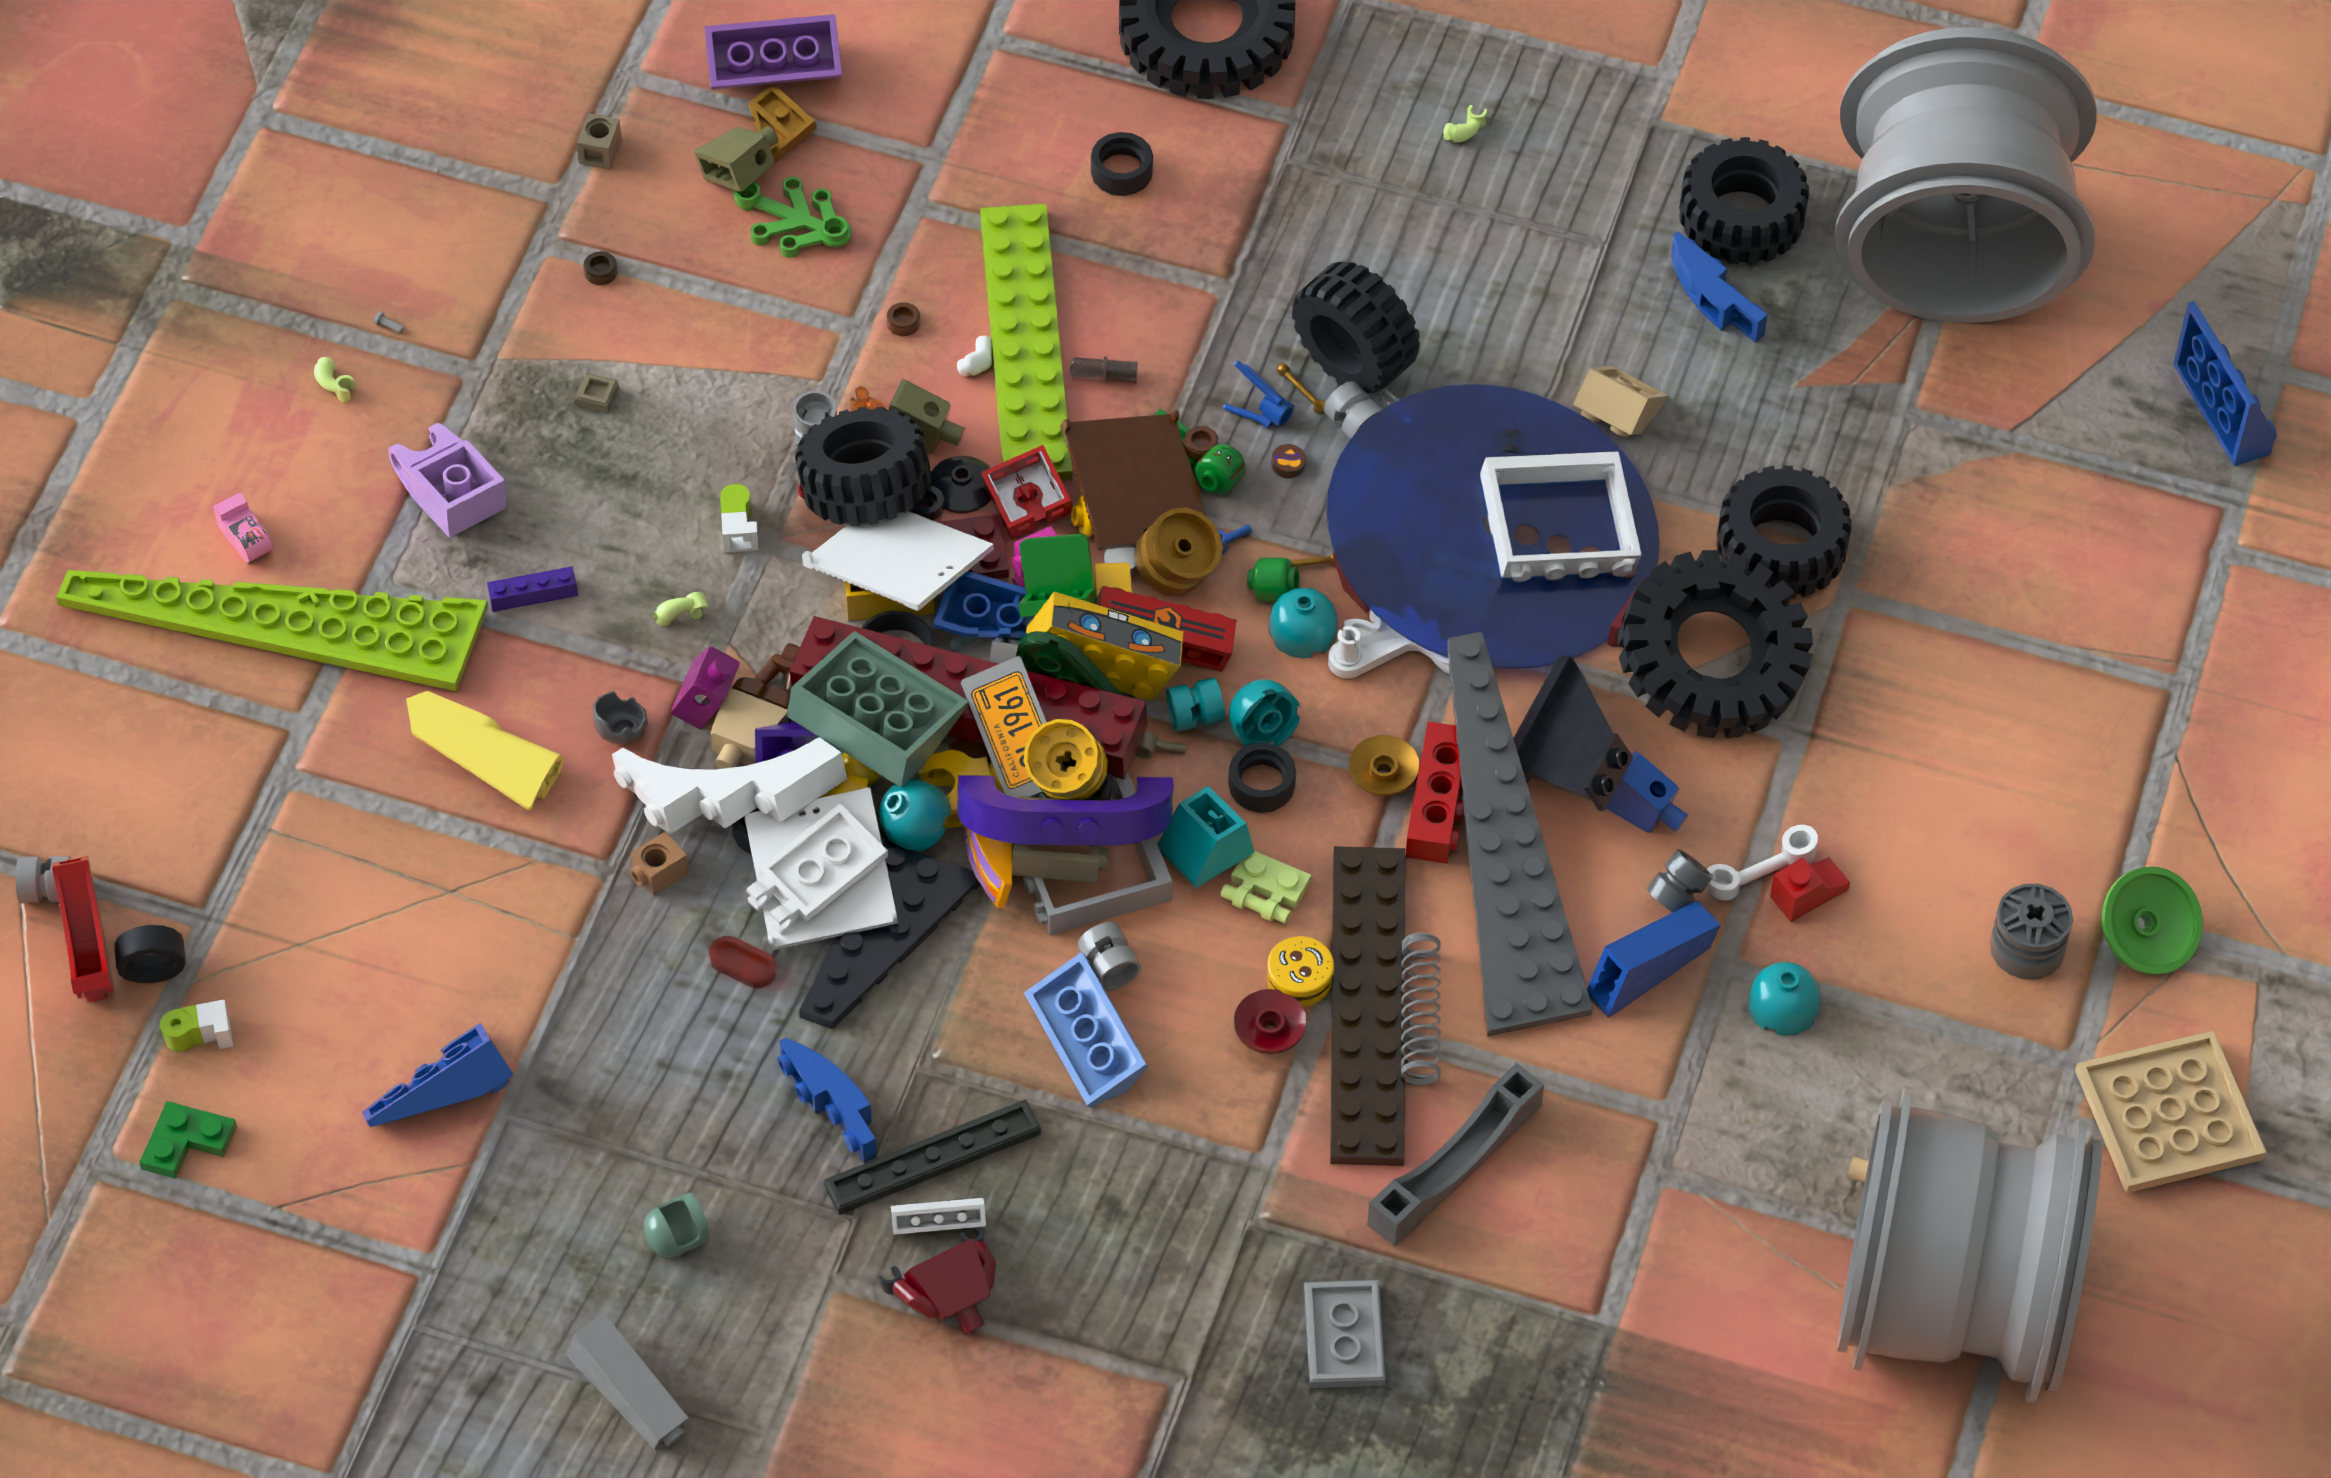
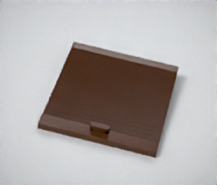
[1060,410,1207,550]

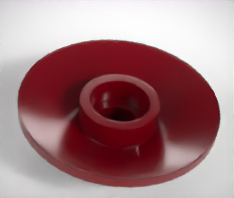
[1234,989,1306,1054]

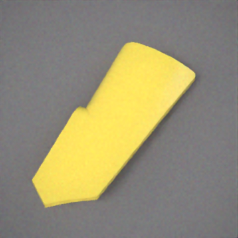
[406,691,564,810]

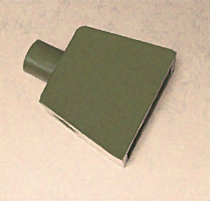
[694,126,778,192]
[888,379,965,454]

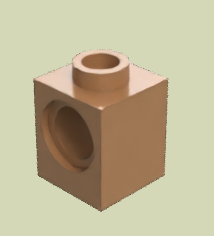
[630,831,688,896]

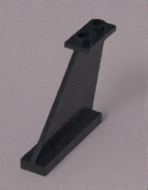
[1513,655,1633,811]

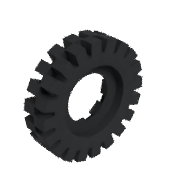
[1119,0,1296,99]
[1618,550,1813,738]

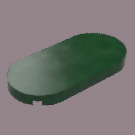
[1016,631,1123,696]

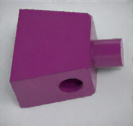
[670,646,740,730]

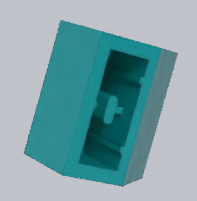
[1157,786,1255,888]

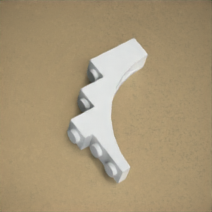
[612,737,847,834]

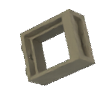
[1012,796,1108,883]

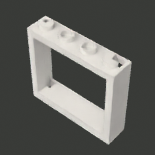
[1479,452,1641,582]

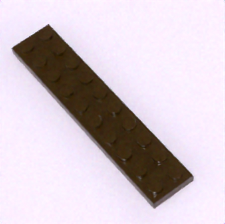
[1330,846,1405,1166]

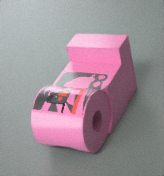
[213,492,273,563]

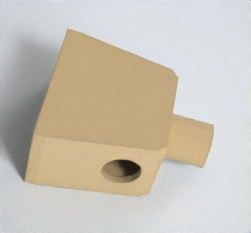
[711,687,789,769]

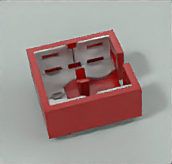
[981,445,1073,540]

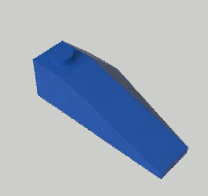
[933,571,1032,638]
[362,1023,514,1127]

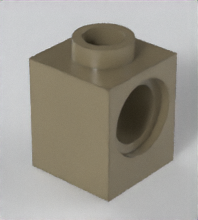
[577,113,622,170]

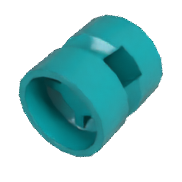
[1165,677,1225,733]

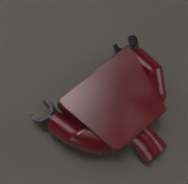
[879,1228,996,1335]

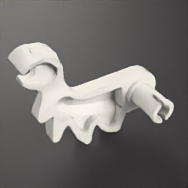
[1328,606,1450,679]

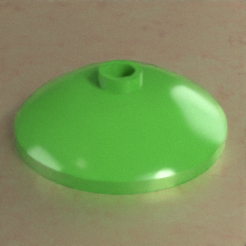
[2102,867,2203,975]

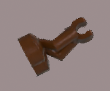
[732,643,800,722]

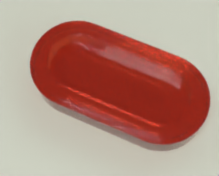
[709,936,776,988]

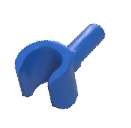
[1217,525,1252,555]

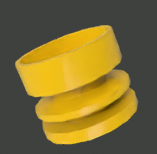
[1024,719,1108,800]

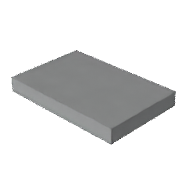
[1304,1280,1385,1388]

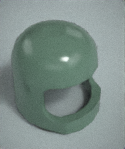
[643,1193,709,1259]

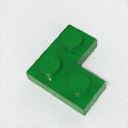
[139,1101,237,1179]

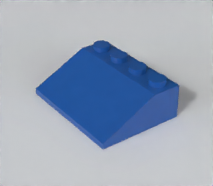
[2173,301,2277,466]

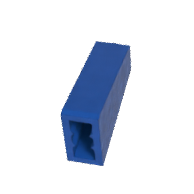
[1587,901,1721,1017]

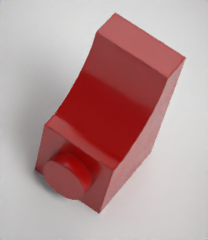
[1770,857,1850,922]

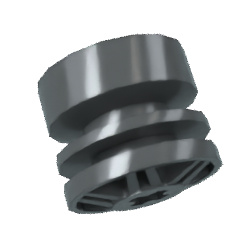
[1990,884,2073,979]

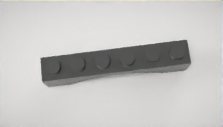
[1367,1063,1544,1247]

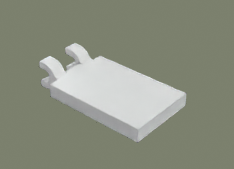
[746,803,888,935]

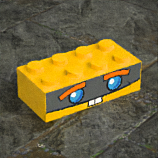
[1026,592,1183,701]

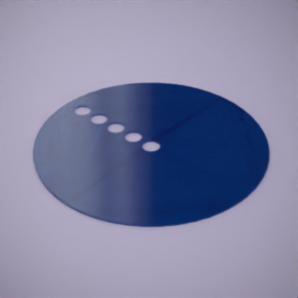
[1326,384,1659,669]

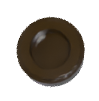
[583,252,618,285]

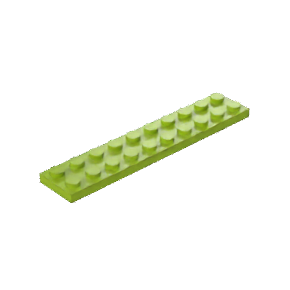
[980,204,1072,480]

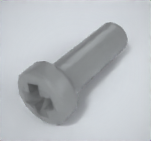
[374,311,404,334]

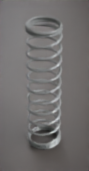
[1401,933,1441,1085]

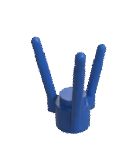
[1223,361,1295,429]

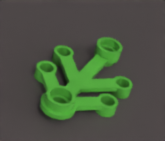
[734,176,852,258]

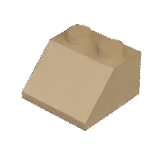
[1573,365,1669,437]

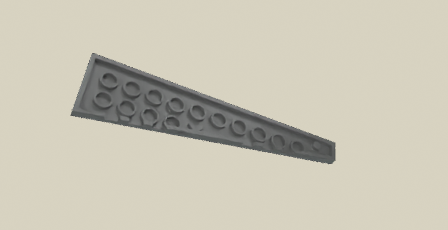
[1447,632,1593,1036]

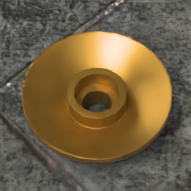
[1349,735,1419,796]

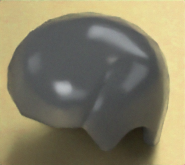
[593,691,648,744]

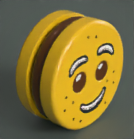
[1267,936,1334,1007]

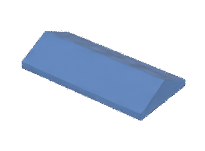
[1024,952,1149,1107]

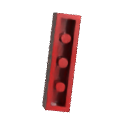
[1095,586,1237,672]

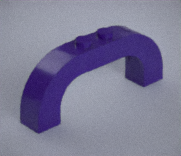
[957,775,1174,845]

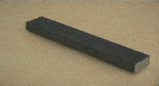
[824,1099,1041,1215]

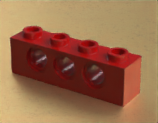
[1405,721,1464,864]

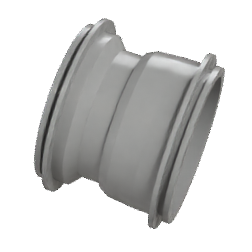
[1835,27,2097,323]
[1837,1086,2102,1404]

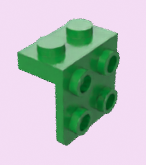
[1018,534,1097,620]

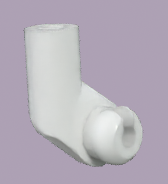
[957,336,992,377]

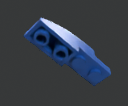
[1671,231,1767,343]
[777,1038,877,1163]

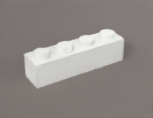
[891,1198,986,1235]

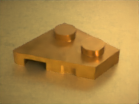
[748,84,817,163]

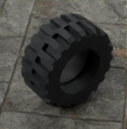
[1679,137,1809,265]
[1292,262,1420,393]
[795,407,931,526]
[1716,465,1852,599]

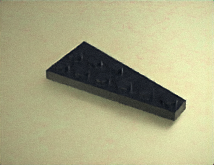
[799,840,981,1029]

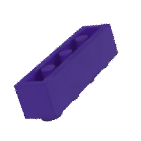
[487,566,578,612]

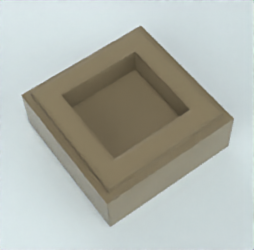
[575,373,619,413]

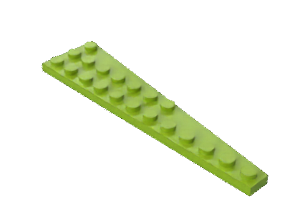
[56,570,488,691]

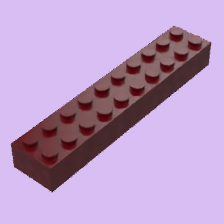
[789,616,1148,780]

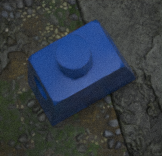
[1606,751,1688,833]

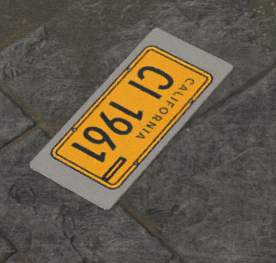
[961,656,1065,798]

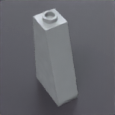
[566,1312,688,1450]

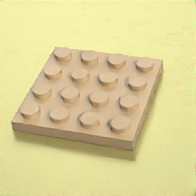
[2075,1030,2267,1193]

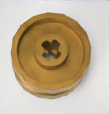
[1134,507,1223,596]

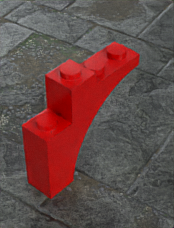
[52,856,114,1002]

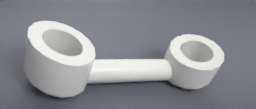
[1705,825,1818,901]

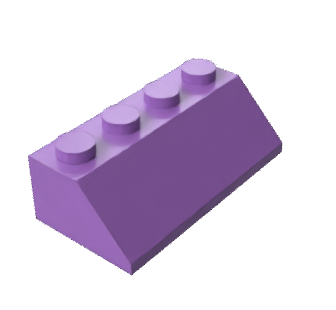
[705,14,842,90]

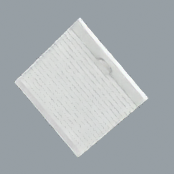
[802,511,994,611]
[744,787,898,951]

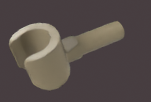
[1136,732,1186,759]

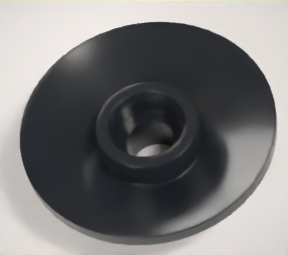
[930,456,991,513]

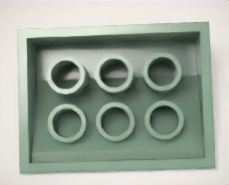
[787,631,968,787]

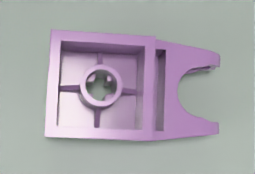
[388,423,507,538]

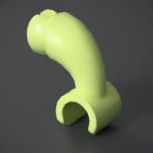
[1443,105,1487,143]
[314,357,356,402]
[653,591,709,626]

